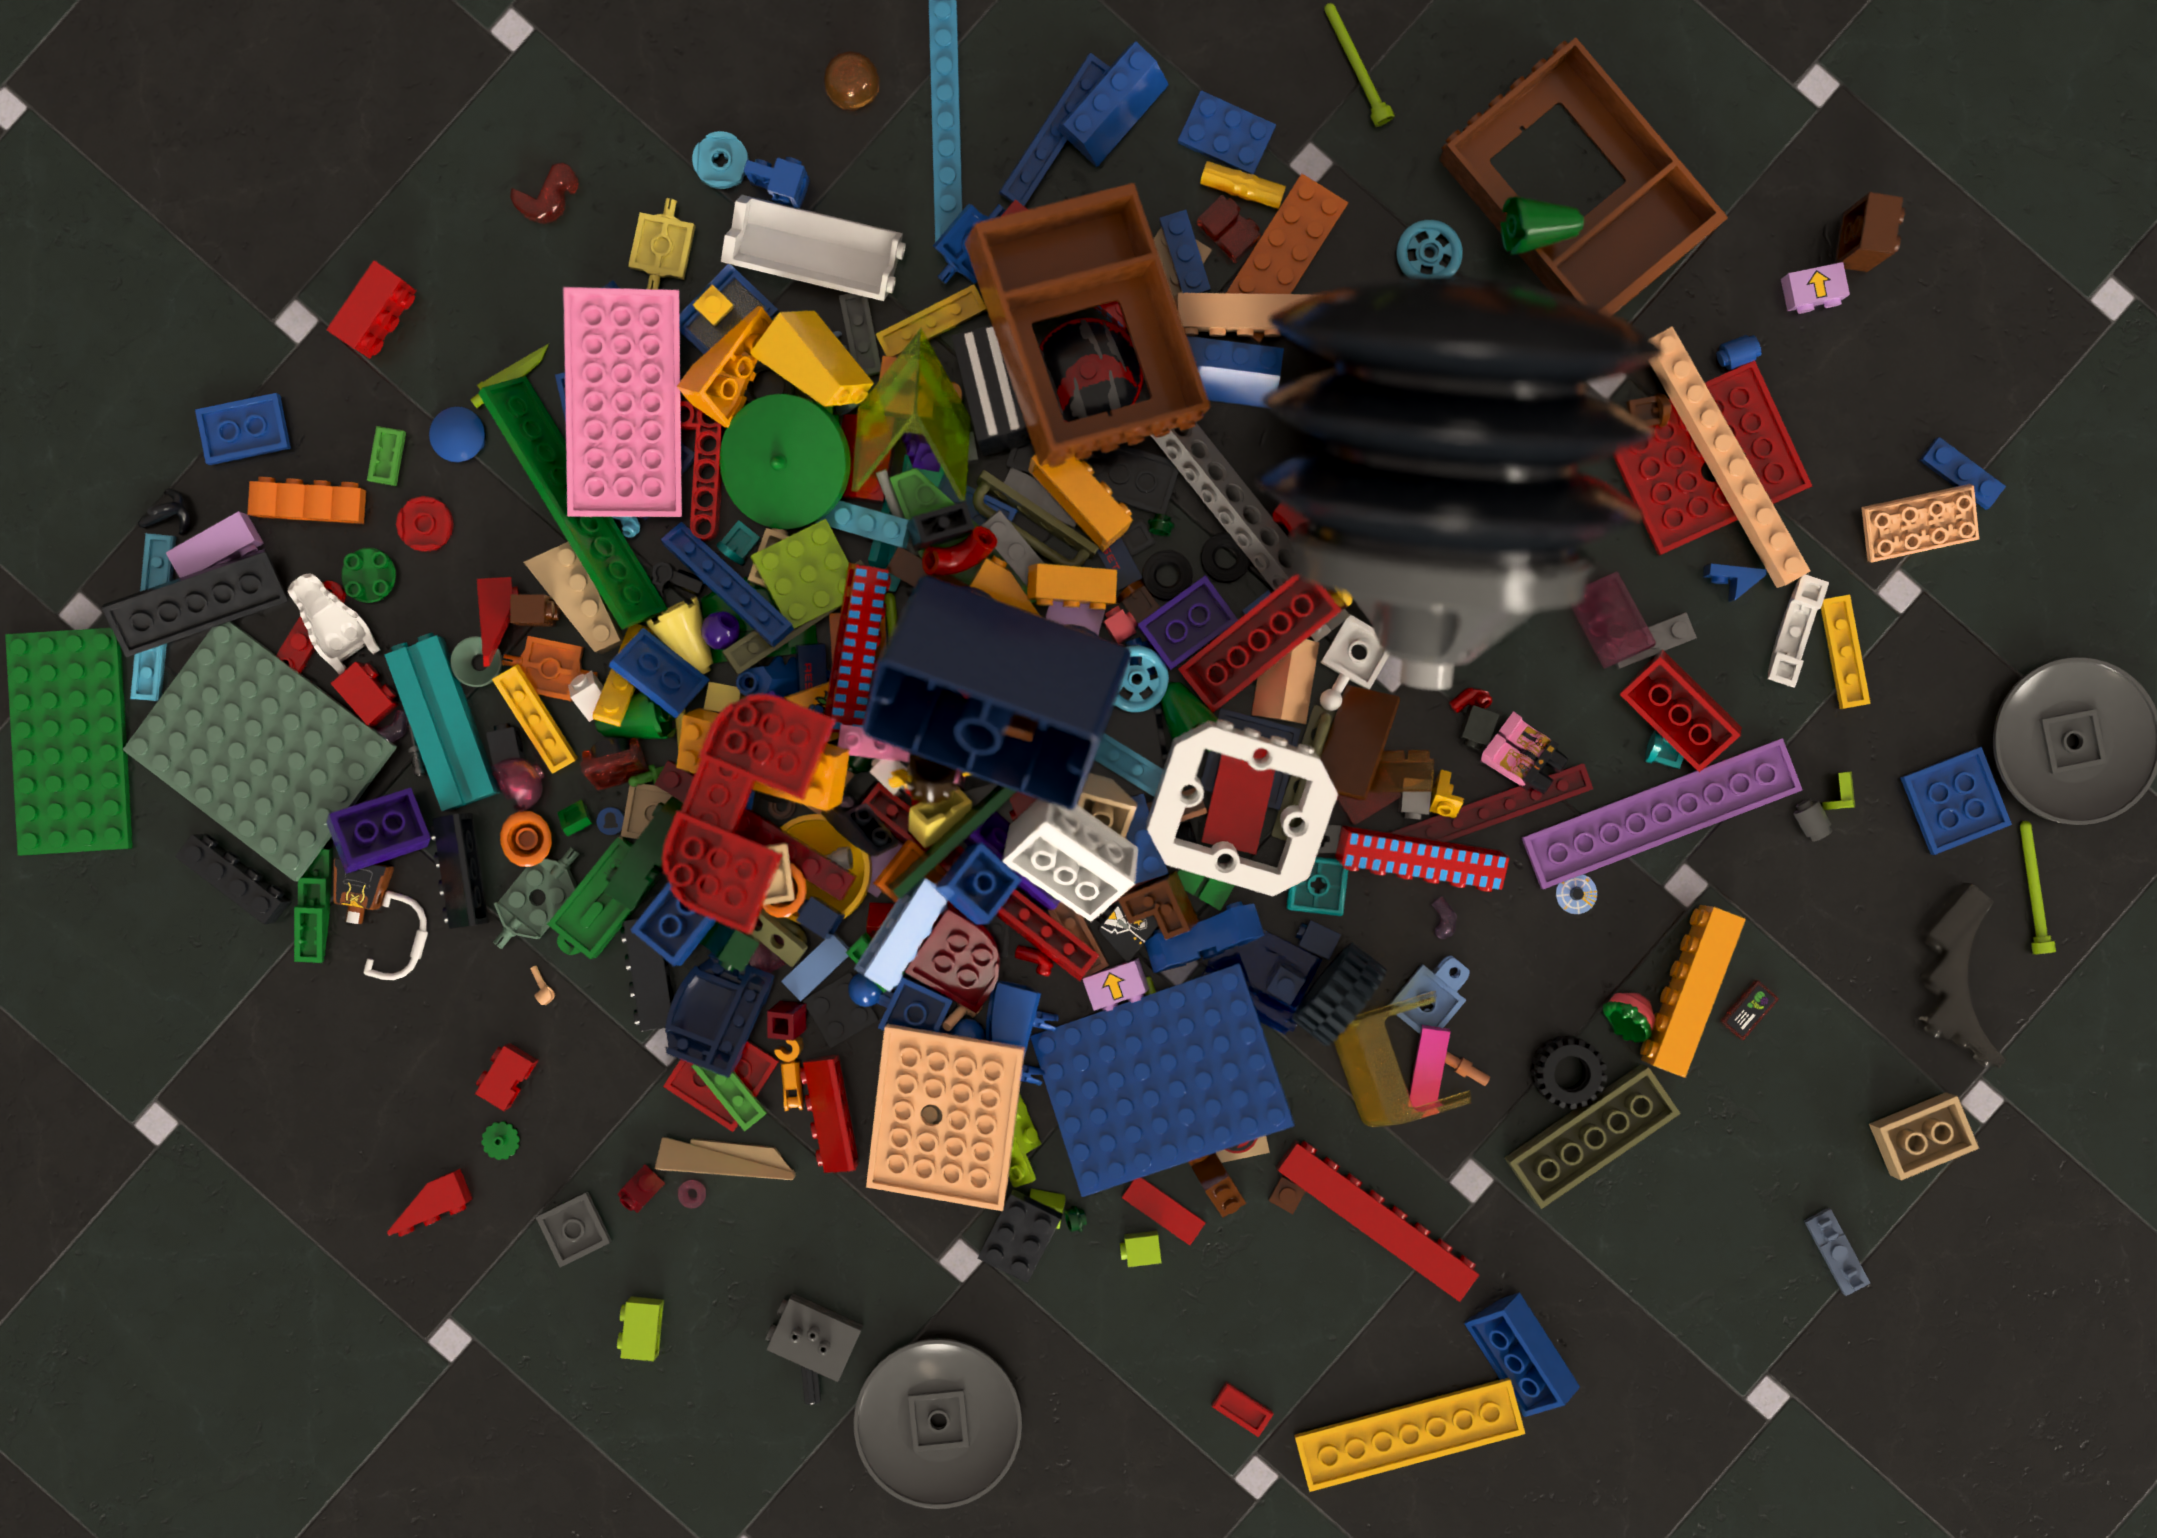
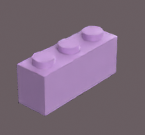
[166,511,264,578]

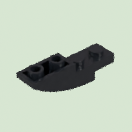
[821,786,899,857]

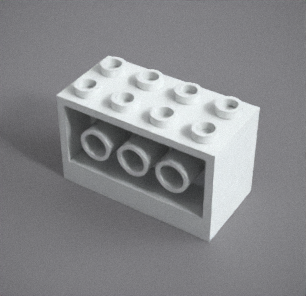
[1003,799,1138,921]

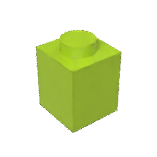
[1120,1231,1161,1267]

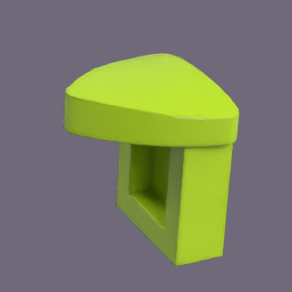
[1822,772,1855,810]
[1030,1188,1065,1229]

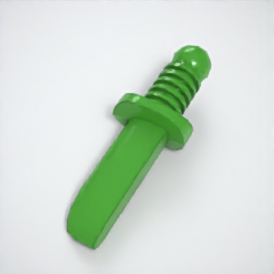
[628,762,677,787]

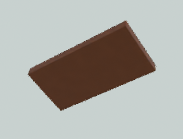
[1320,685,1400,801]

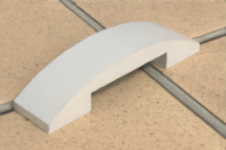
[1767,574,1829,688]

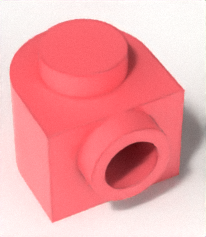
[1102,605,1138,644]

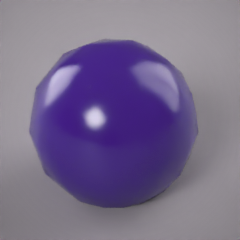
[701,611,740,650]

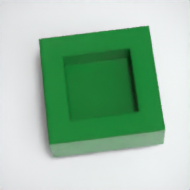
[557,799,592,837]

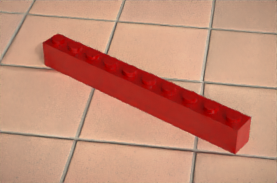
[861,783,1100,981]

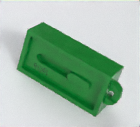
[547,837,664,959]

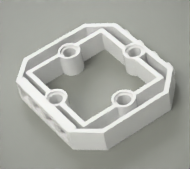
[1146,719,1338,896]

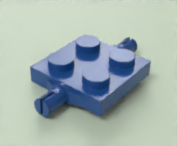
[933,204,1006,284]

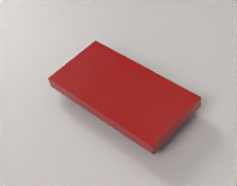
[1201,748,1275,855]

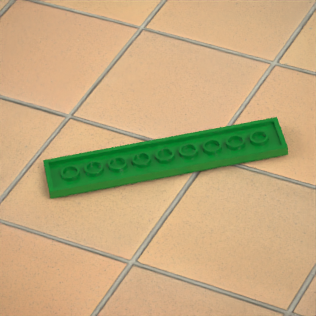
[478,376,668,630]

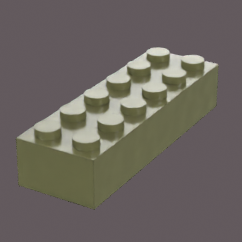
[1504,1064,1681,1209]

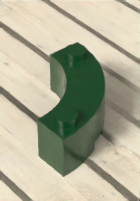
[604,796,684,911]
[700,921,760,972]

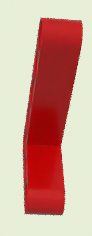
[680,401,726,542]

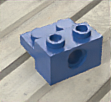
[744,157,810,209]

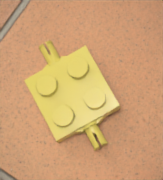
[628,198,696,290]

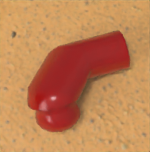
[1449,687,1492,713]
[1015,945,1054,976]

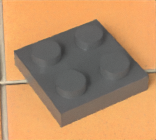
[535,1191,612,1267]

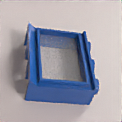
[679,264,779,355]

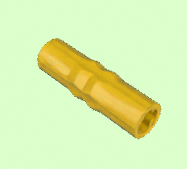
[1200,161,1286,209]

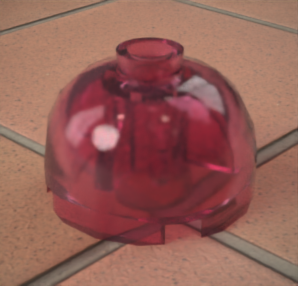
[491,757,544,812]

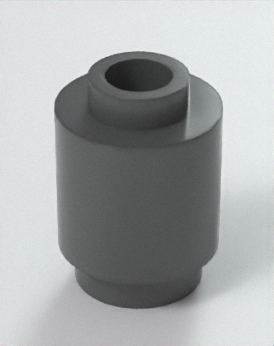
[1793,798,1833,842]

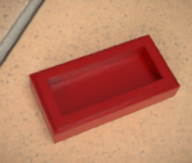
[1211,1381,1274,1437]

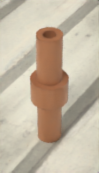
[1445,1052,1490,1086]

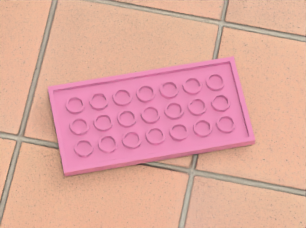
[564,288,682,517]

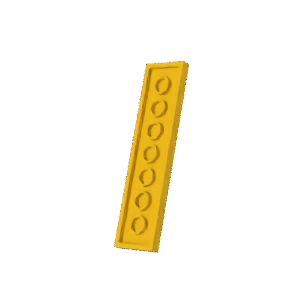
[1294,1377,1525,1492]

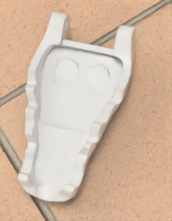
[288,573,380,676]

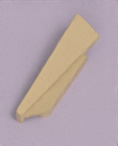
[655,1137,796,1180]

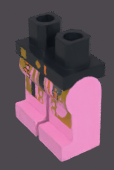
[1481,711,1568,794]

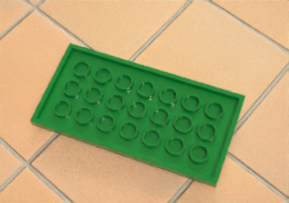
[5,628,133,856]

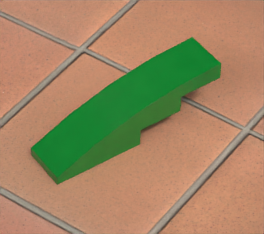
[294,847,333,963]

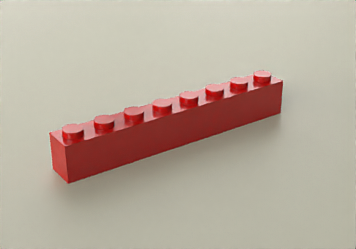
[1276,1140,1479,1302]

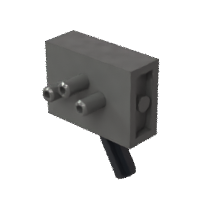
[765,1293,863,1405]

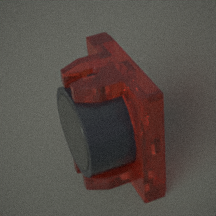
[580,738,649,790]

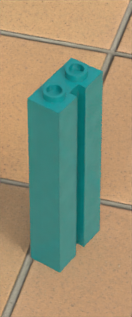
[384,633,500,812]

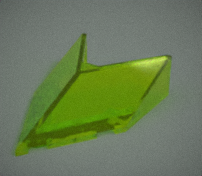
[852,328,970,502]

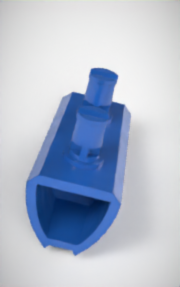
[986,980,1059,1086]

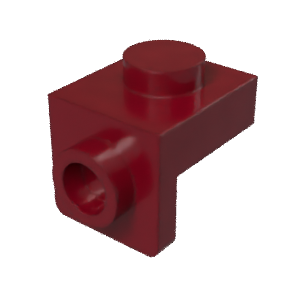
[617,1165,665,1213]

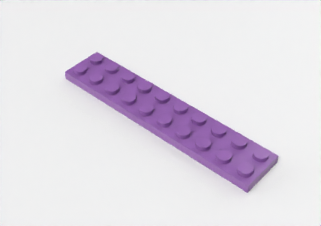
[1521,738,1803,889]

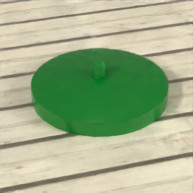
[720,394,851,529]

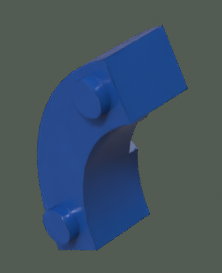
[1144,902,1264,973]

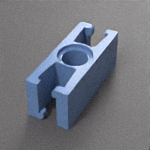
[781,933,850,1001]

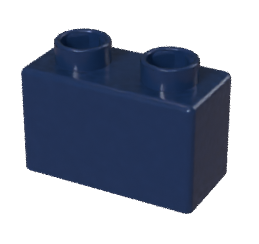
[862,576,1131,810]

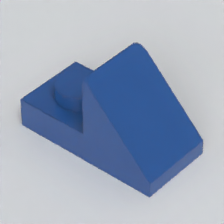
[1703,563,1766,602]

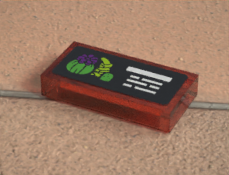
[1720,980,1779,1040]

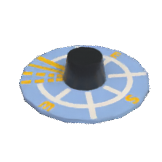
[1556,874,1597,914]

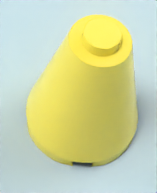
[646,596,714,675]

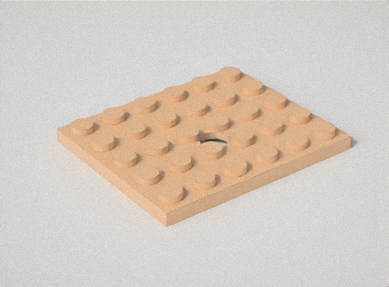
[866,1024,1025,1211]

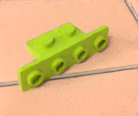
[1009,1093,1041,1188]

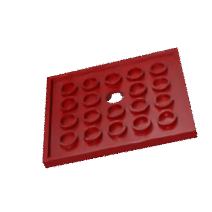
[1613,360,1812,556]

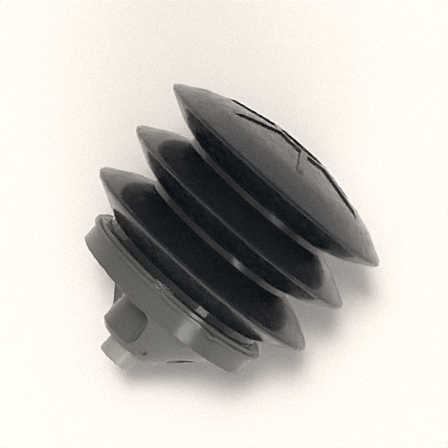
[1254,276,1665,689]

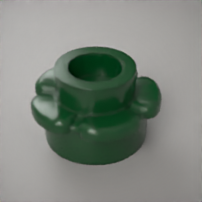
[1148,514,1175,536]
[1064,1205,1087,1232]

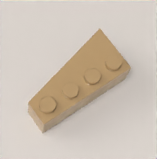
[524,542,624,654]

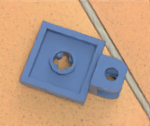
[1387,955,1470,1034]

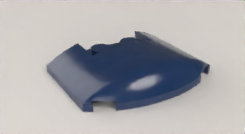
[665,953,775,1078]

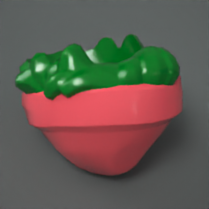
[1602,993,1656,1043]

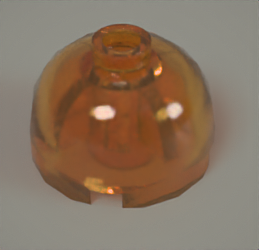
[824,51,880,110]

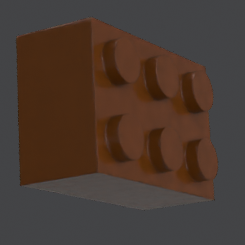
[1835,192,1905,272]

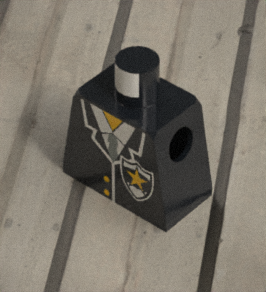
[1098,902,1158,962]

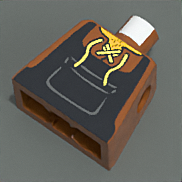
[334,858,394,924]

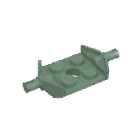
[493,847,580,949]

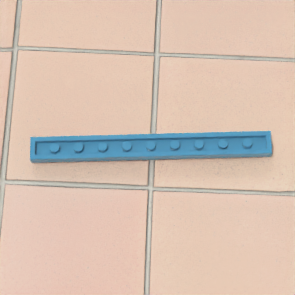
[929,0,963,242]

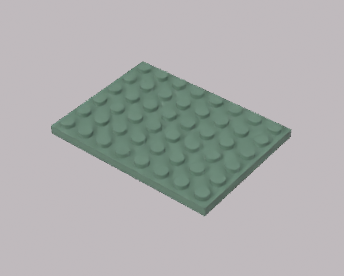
[123,621,397,881]

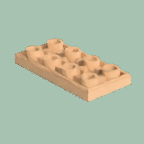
[1861,484,1979,562]

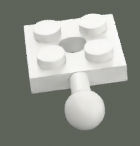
[1320,615,1389,711]

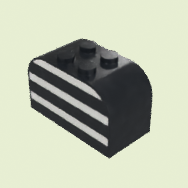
[951,325,1031,456]

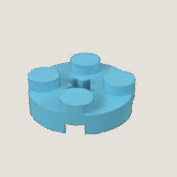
[692,131,749,189]

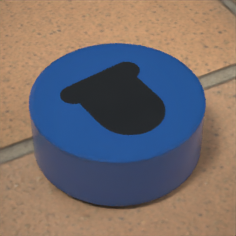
[597,807,624,835]

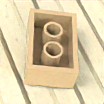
[1869,1093,1979,1180]

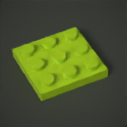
[751,519,849,629]

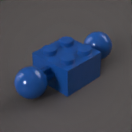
[848,972,985,1040]

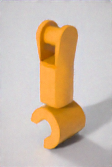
[774,1036,804,1111]

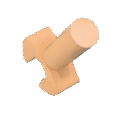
[942,1001,983,1031]

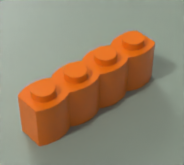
[247,477,366,524]

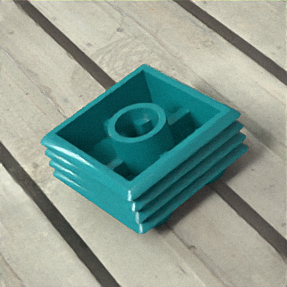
[1286,857,1348,916]

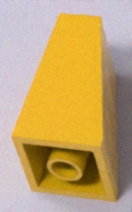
[750,311,874,406]

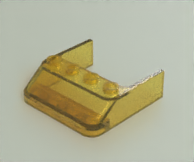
[1334,991,1472,1127]

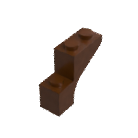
[1188,1152,1246,1218]

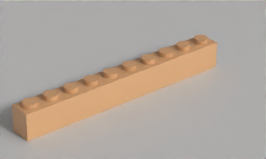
[1650,326,1811,588]

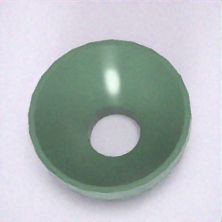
[451,636,502,687]

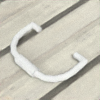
[364,891,428,980]

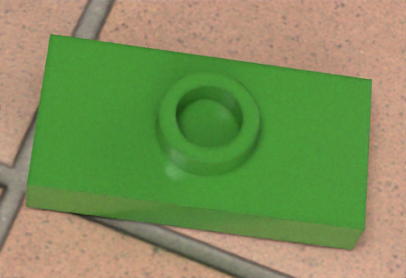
[367,426,406,486]

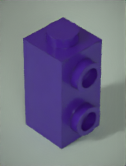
[902,417,947,473]

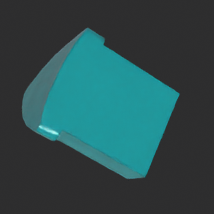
[716,520,761,566]
[1645,730,1684,769]

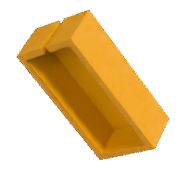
[1028,455,1133,552]

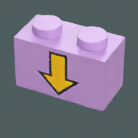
[1781,262,1850,314]
[1083,958,1150,1011]

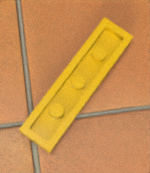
[875,284,987,357]
[1821,595,1871,709]
[593,624,657,727]
[492,664,578,774]

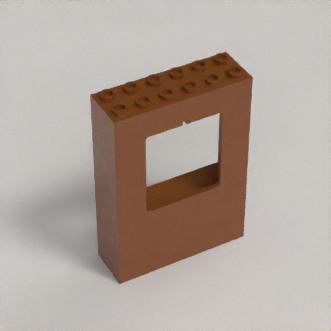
[1439,38,1728,316]
[965,183,1211,468]

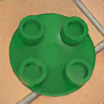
[341,548,396,603]

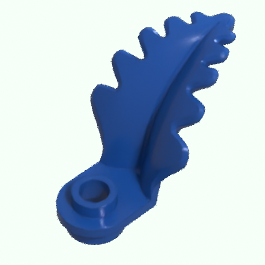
[736,656,831,698]

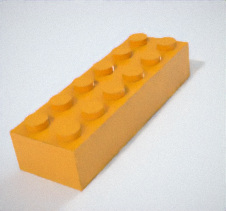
[676,708,850,811]
[1640,905,1746,1077]

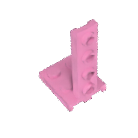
[838,725,966,789]

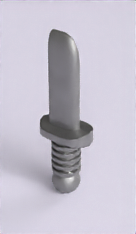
[408,721,425,777]

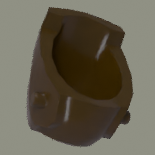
[907,752,958,804]

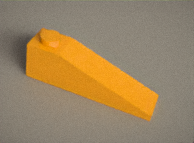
[677,306,773,428]

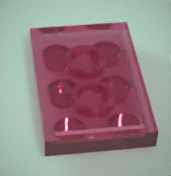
[1570,571,1656,669]

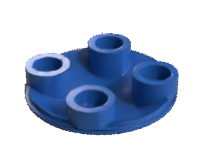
[429,407,485,462]

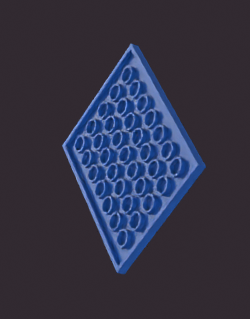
[1030,964,1295,1197]

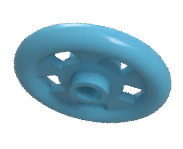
[1397,220,1463,277]
[1115,645,1169,712]

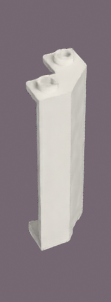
[721,195,906,301]

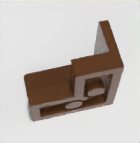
[1118,871,1198,940]

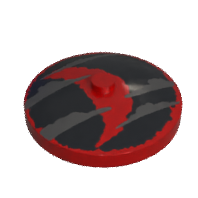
[1039,318,1143,422]

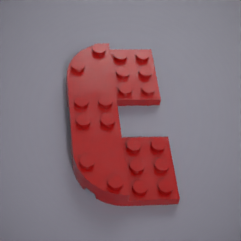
[662,694,836,934]

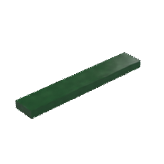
[889,785,1017,898]

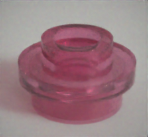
[678,1180,706,1208]

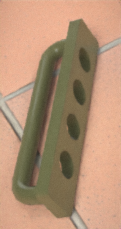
[973,470,1099,567]
[1271,705,1337,841]
[752,907,808,967]

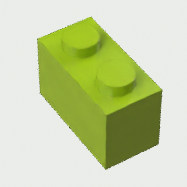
[617,1297,664,1361]

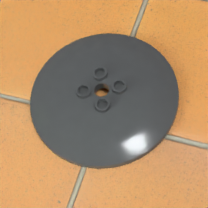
[1993,658,2157,825]
[854,1338,1022,1509]

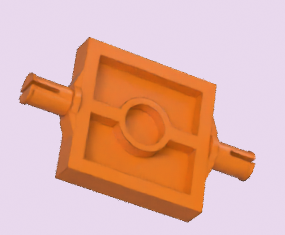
[502,636,598,701]

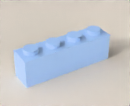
[854,877,948,991]

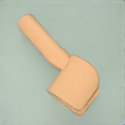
[530,966,555,1005]

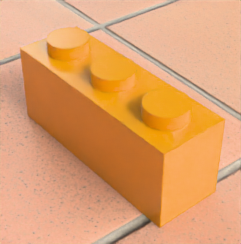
[1027,563,1117,610]

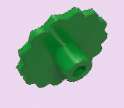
[481,1121,520,1160]

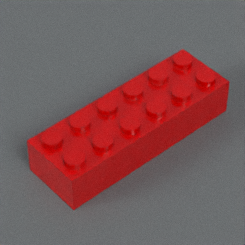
[1178,574,1348,713]

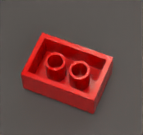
[326,261,416,359]

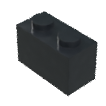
[906,501,975,552]

